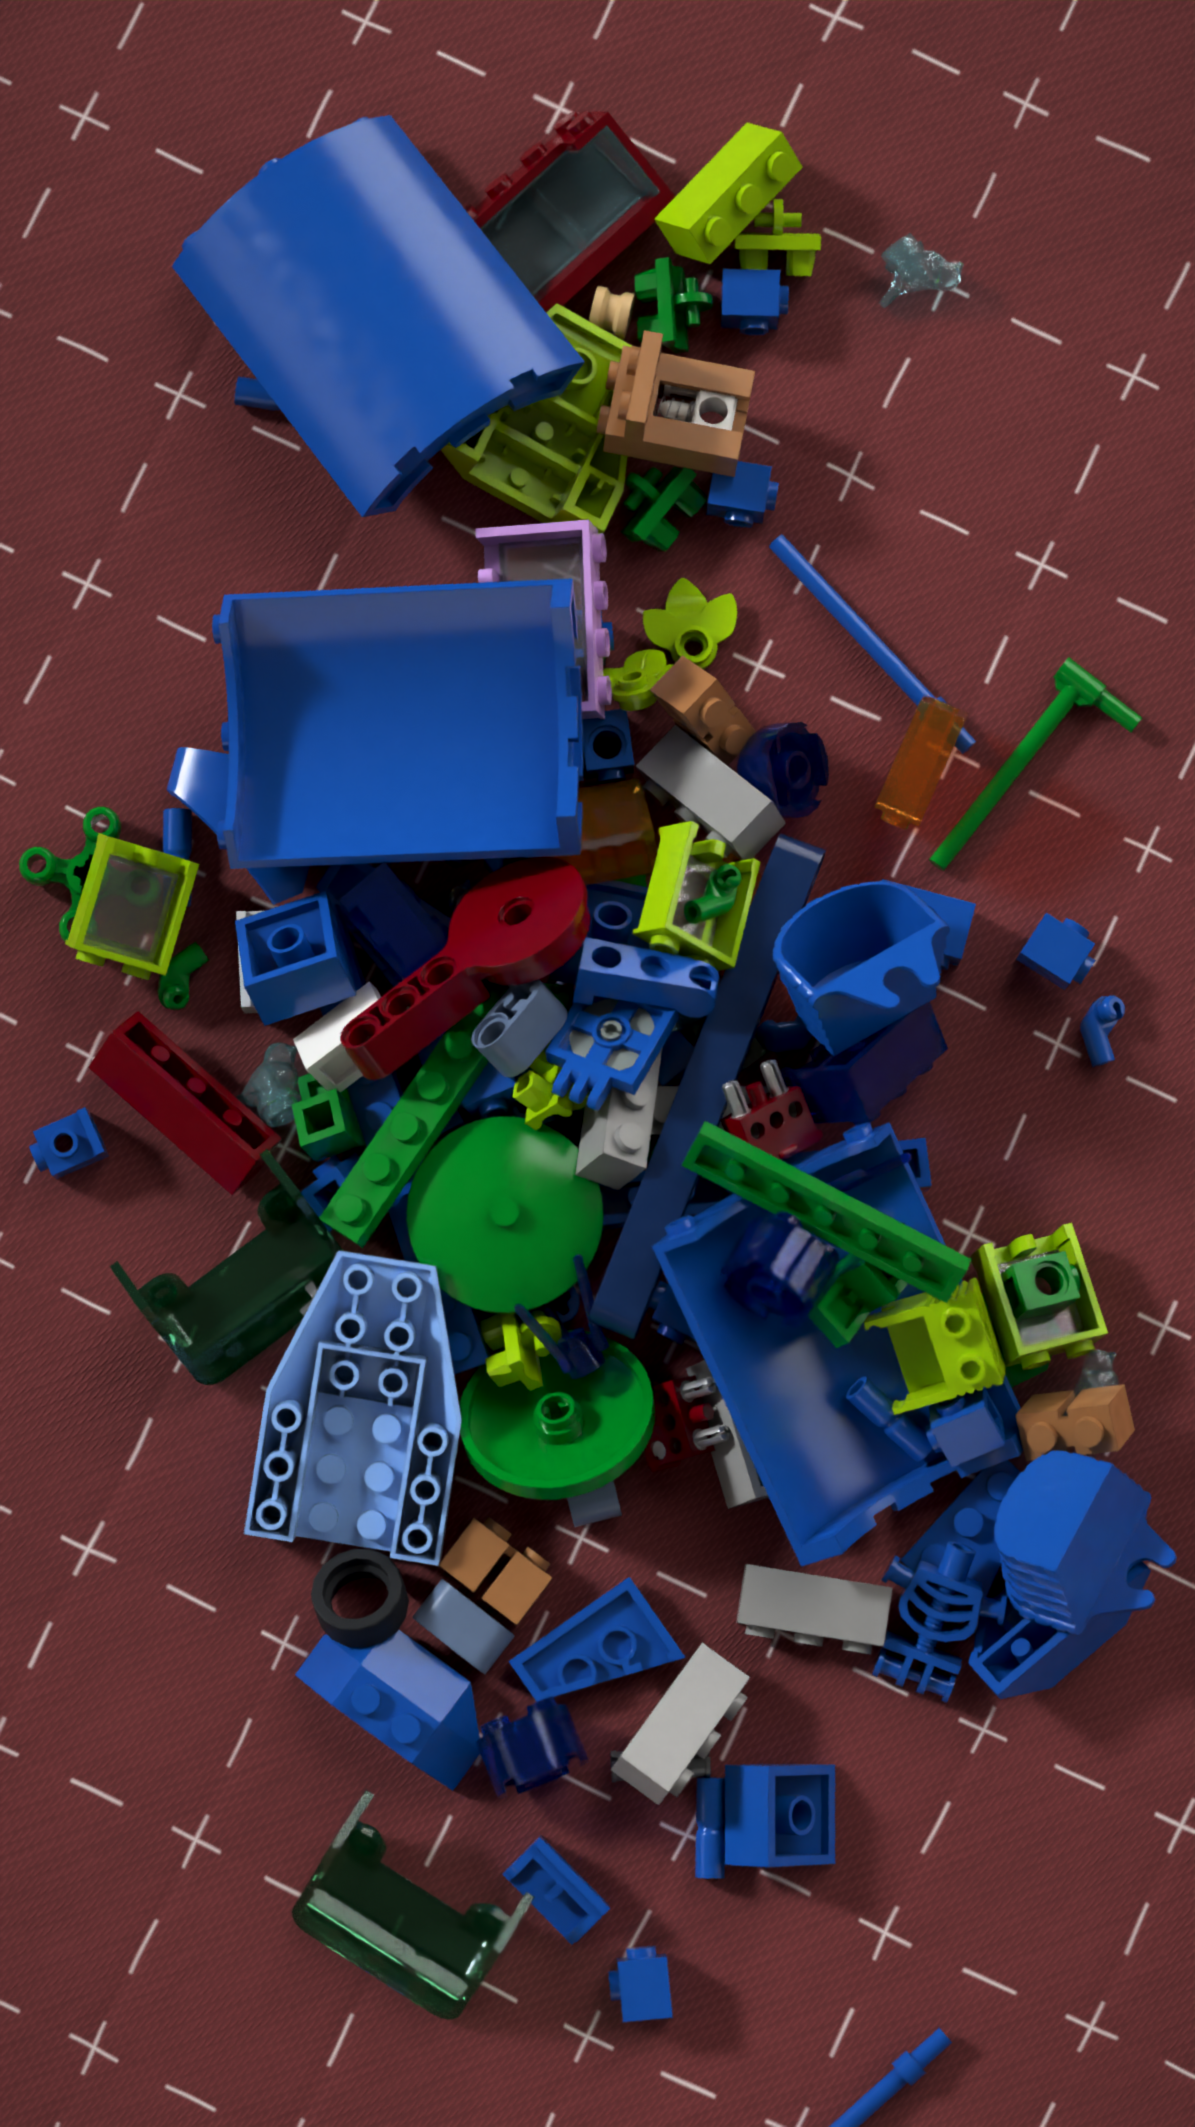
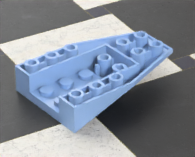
[244,1250,462,1566]

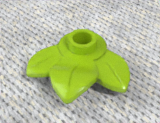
[643,578,737,669]
[603,649,674,711]

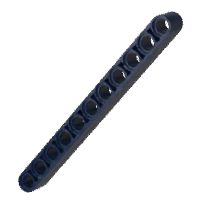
[588,833,826,1339]

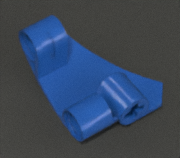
[166,747,309,905]

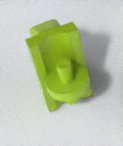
[734,199,821,276]
[512,1042,590,1130]
[480,1310,562,1391]

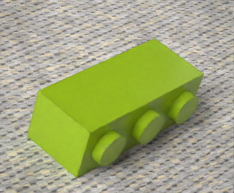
[654,123,803,264]

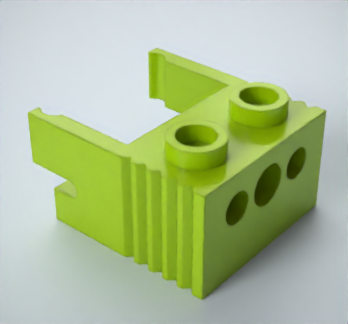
[864,1278,1006,1415]

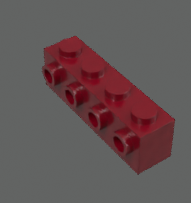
[88,1011,282,1195]

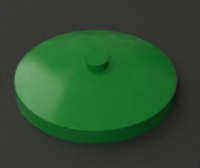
[407,1117,603,1314]
[460,1330,656,1500]

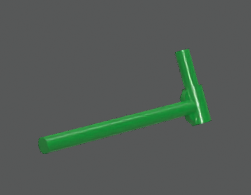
[929,657,1142,871]

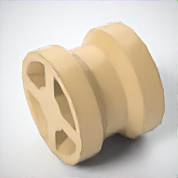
[589,285,635,340]

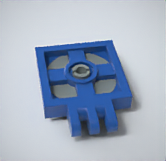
[545,996,679,1111]

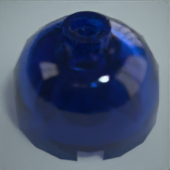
[737,722,829,818]

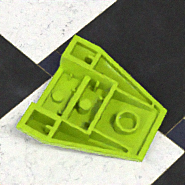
[441,303,632,534]

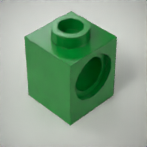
[1000,1251,1081,1322]

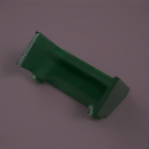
[109,1149,344,1385]
[292,1790,534,2020]

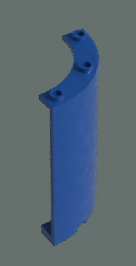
[172,115,585,517]
[212,578,583,869]
[652,1122,1024,1567]

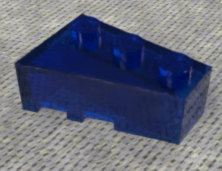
[339,862,449,983]
[780,1002,948,1125]

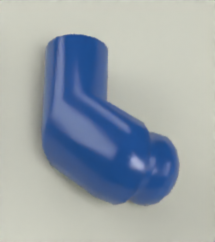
[1080,995,1125,1067]

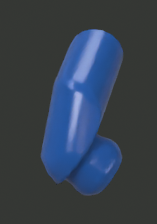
[757,1016,813,1053]

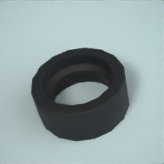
[311,1549,409,1648]

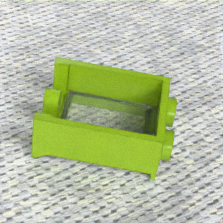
[632,821,761,971]
[65,833,199,980]
[969,1223,1108,1370]

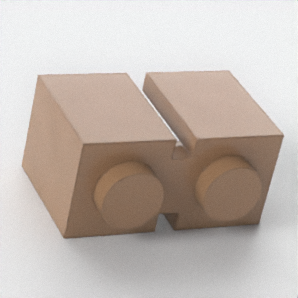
[650,655,758,766]
[1015,1384,1135,1461]
[439,1517,553,1625]

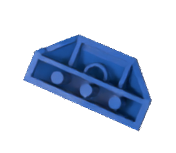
[968,1561,1151,1699]
[295,1629,482,1791]

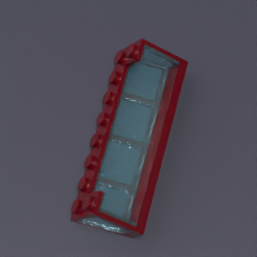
[464,110,676,313]

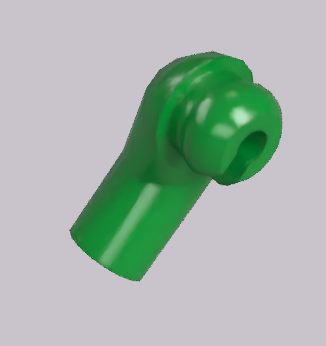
[683,864,742,924]
[158,941,209,1011]

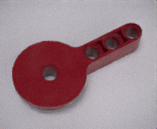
[340,857,590,1080]

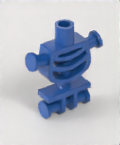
[872,1541,1007,1703]

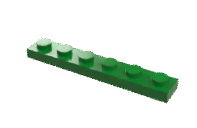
[319,978,507,1248]
[681,1121,971,1303]

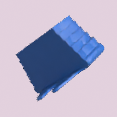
[772,881,950,1056]
[994,1451,1177,1635]

